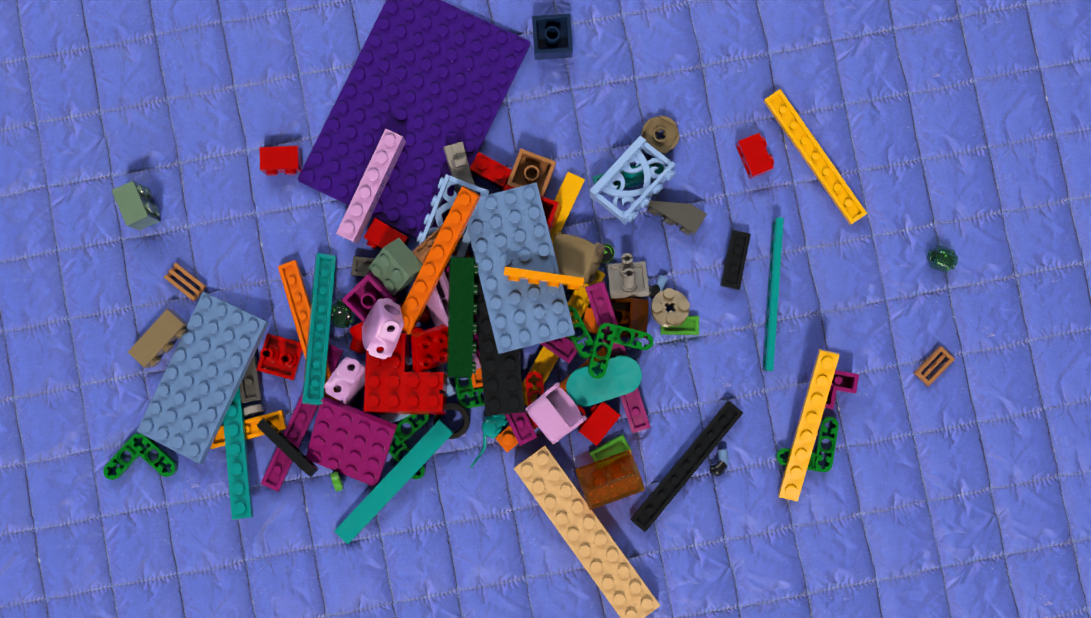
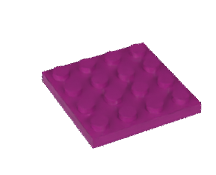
[306,396,397,487]

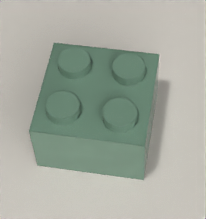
[111,181,161,231]
[368,238,423,296]

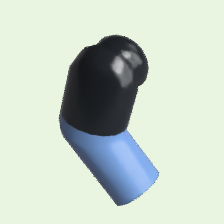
[647,275,668,297]
[710,449,729,476]

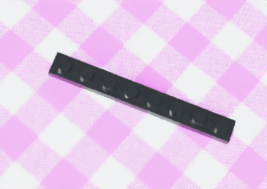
[630,400,743,532]

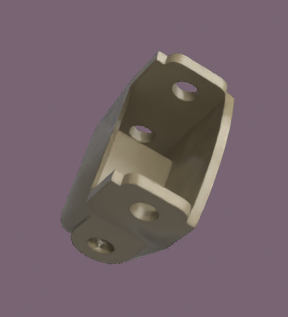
[553,232,605,285]

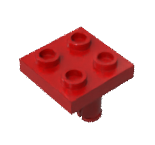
[411,324,448,374]
[256,333,303,380]

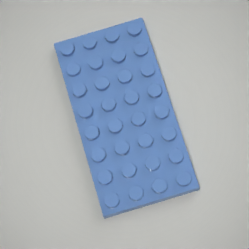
[467,182,575,354]
[137,292,269,464]

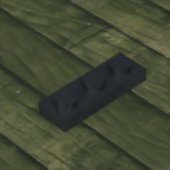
[720,230,751,290]

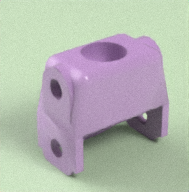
[362,298,404,359]
[324,357,365,407]
[525,382,587,444]

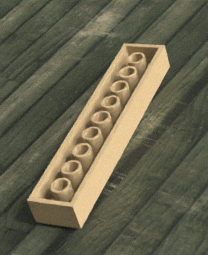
[513,445,660,618]

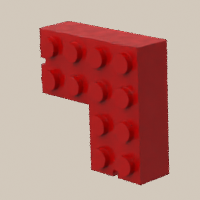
[364,333,447,414]

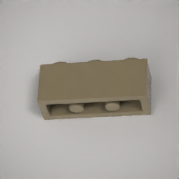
[128,309,188,368]

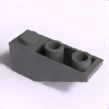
[646,200,707,236]

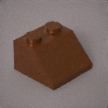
[610,298,649,338]

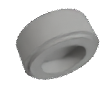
[243,404,264,417]

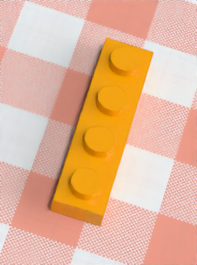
[504,267,585,290]
[211,410,287,449]

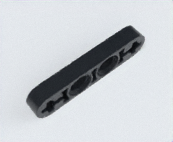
[257,418,318,477]

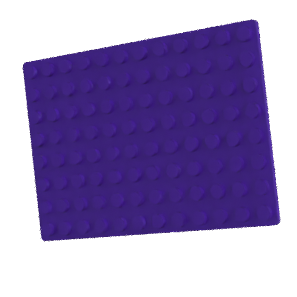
[298,0,530,238]

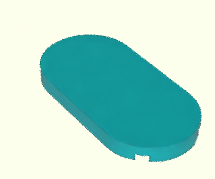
[566,355,642,406]

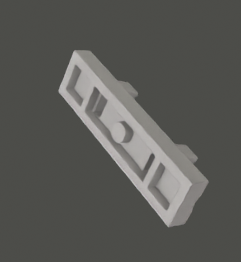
[443,142,477,195]

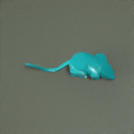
[470,414,508,468]

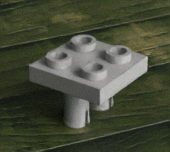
[607,253,649,299]

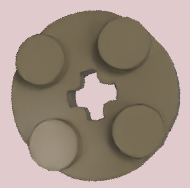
[641,116,679,155]
[651,288,690,327]

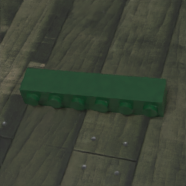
[447,257,478,378]

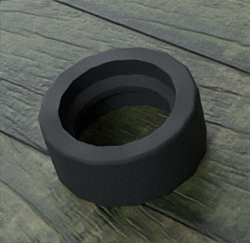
[433,402,470,439]

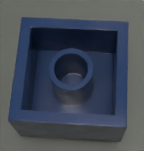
[532,14,573,60]

